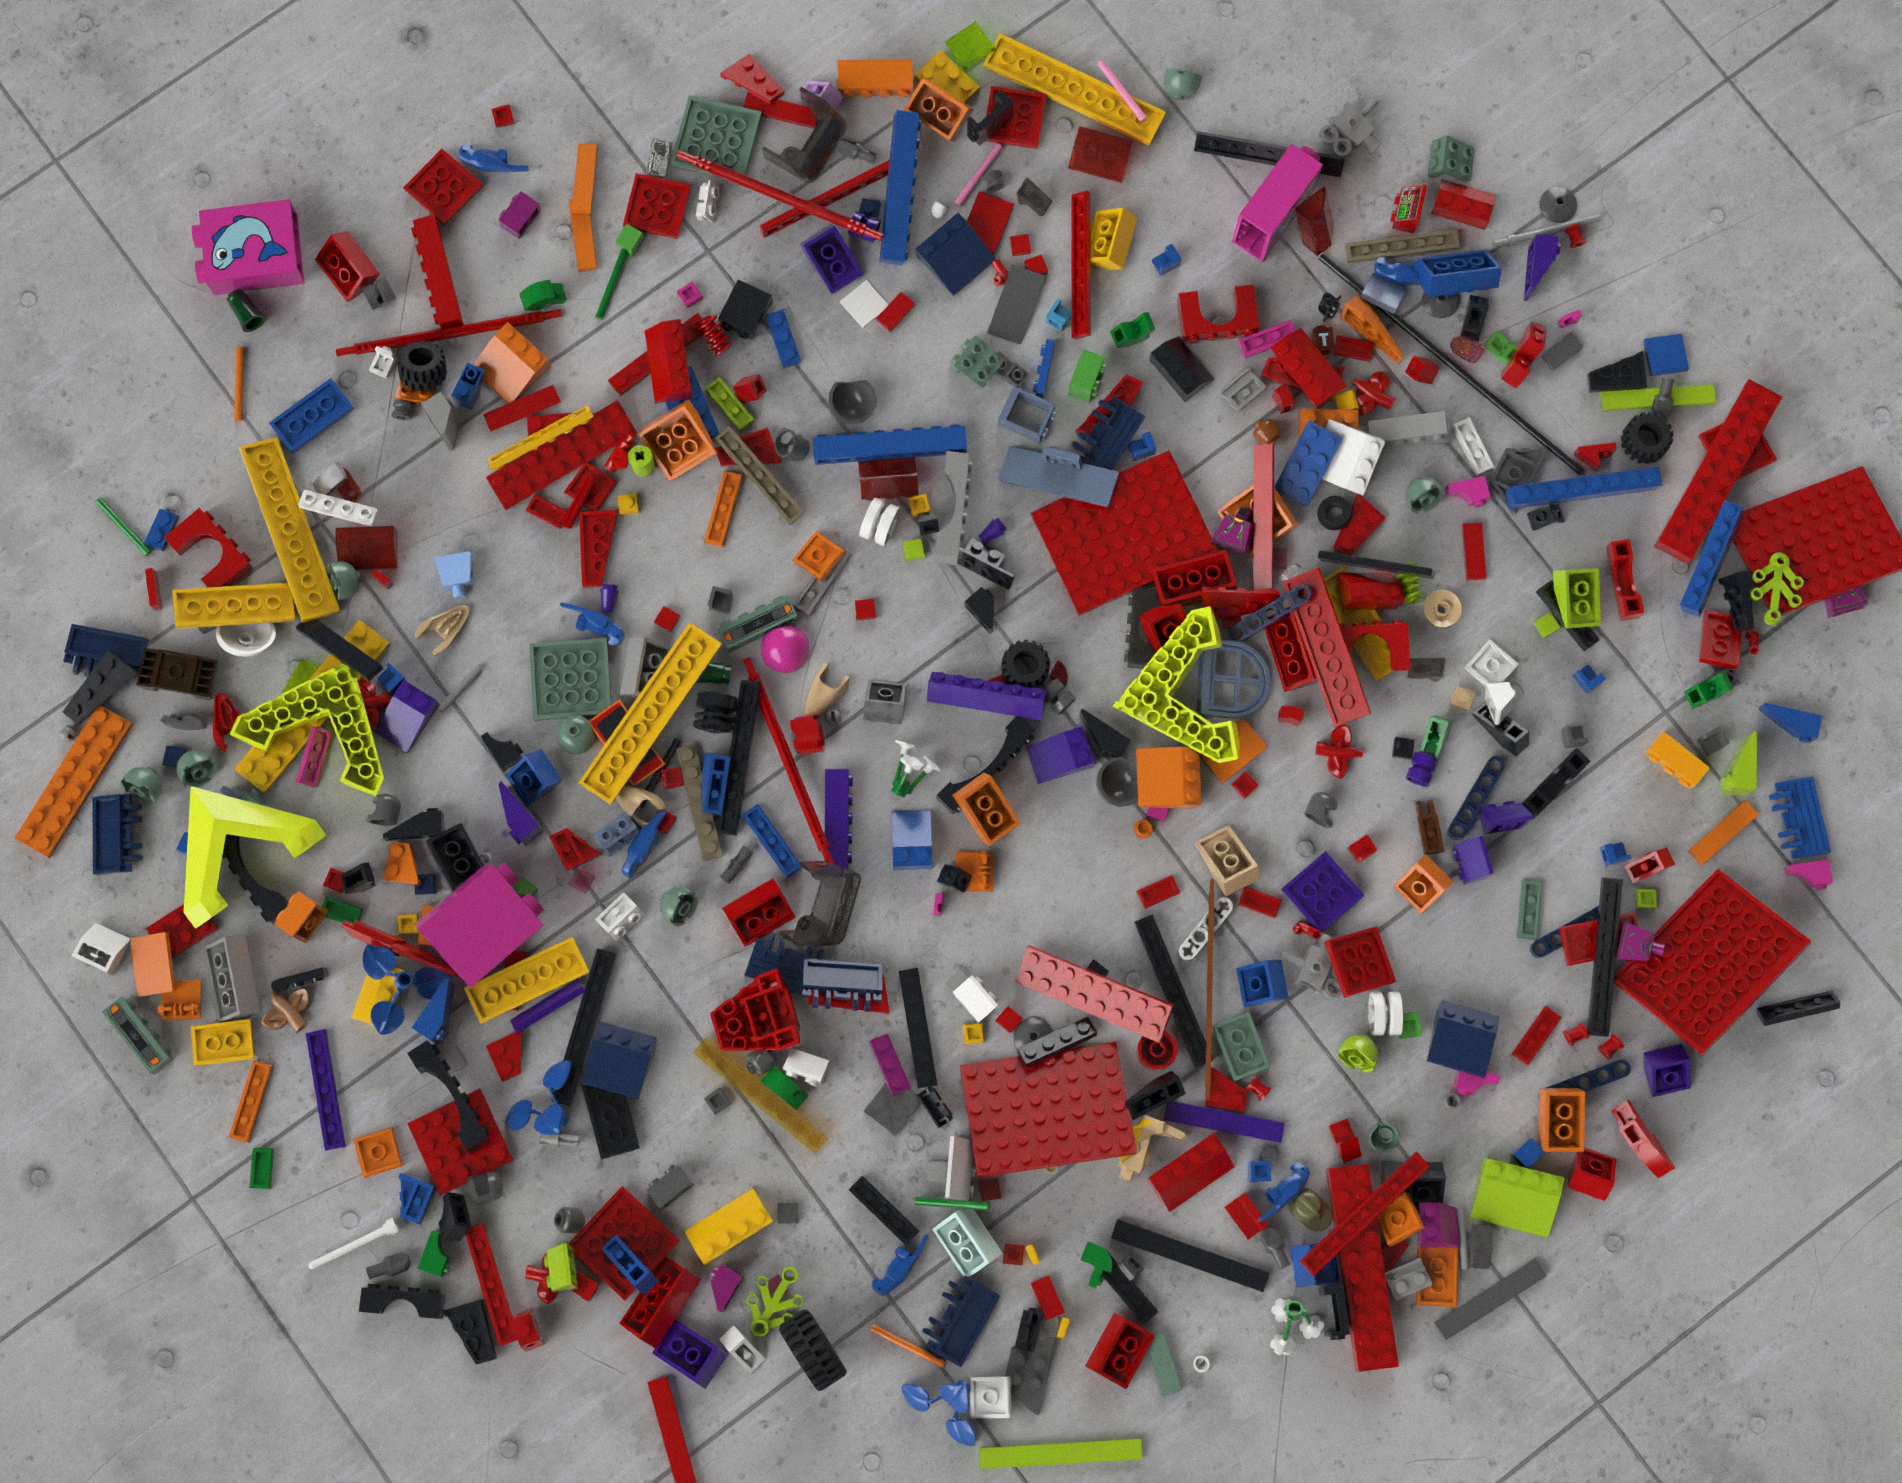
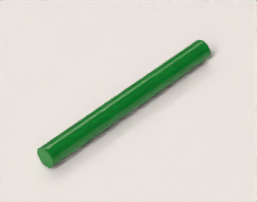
[595,248,628,320]
[95,497,152,556]
[915,1197,991,1210]

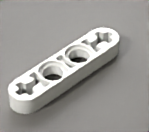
[1178,897,1233,961]

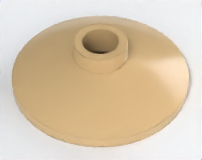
[1423,590,1462,628]

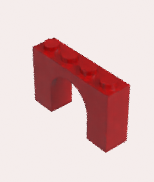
[1177,284,1260,344]
[164,508,253,587]
[1340,620,1411,672]

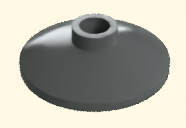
[1539,187,1577,223]
[1422,291,1460,318]
[1014,1017,1052,1048]

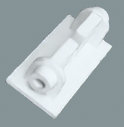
[696,180,719,223]

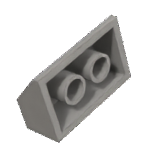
[421,392,460,452]
[620,637,672,700]

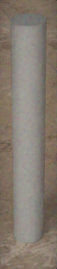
[437,665,482,713]
[1456,1208,1470,1269]

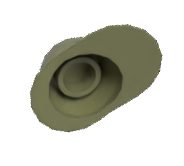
[1288,1188,1332,1231]

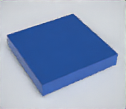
[1643,334,1689,376]

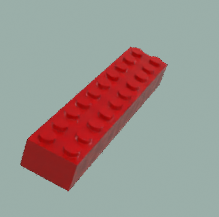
[1654,379,1783,565]
[1326,1164,1399,1372]

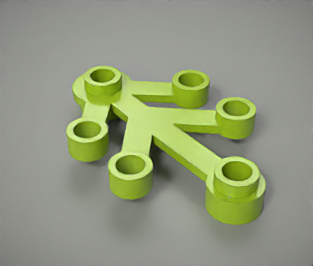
[1751,552,1804,626]
[746,1266,804,1337]

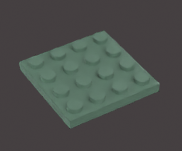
[670,95,762,178]
[529,638,612,721]

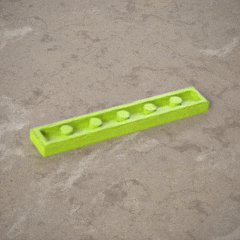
[1600,384,1716,412]

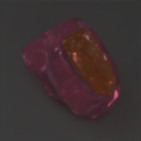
[1450,335,1484,363]

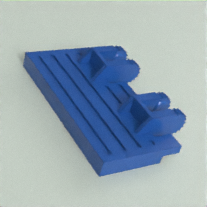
[1769,777,1831,859]

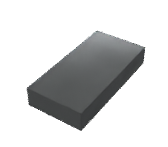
[1541,333,1583,371]

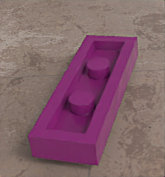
[869,1034,911,1096]

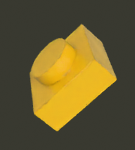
[617,493,639,516]

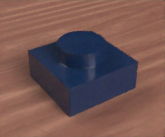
[859,198,881,218]

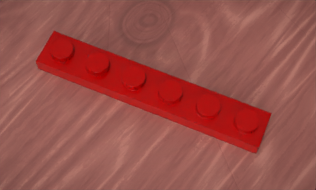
[608,313,704,396]
[465,1223,517,1346]

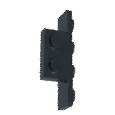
[957,538,1015,590]

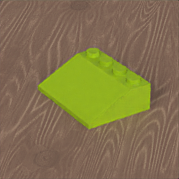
[1469,1158,1565,1238]

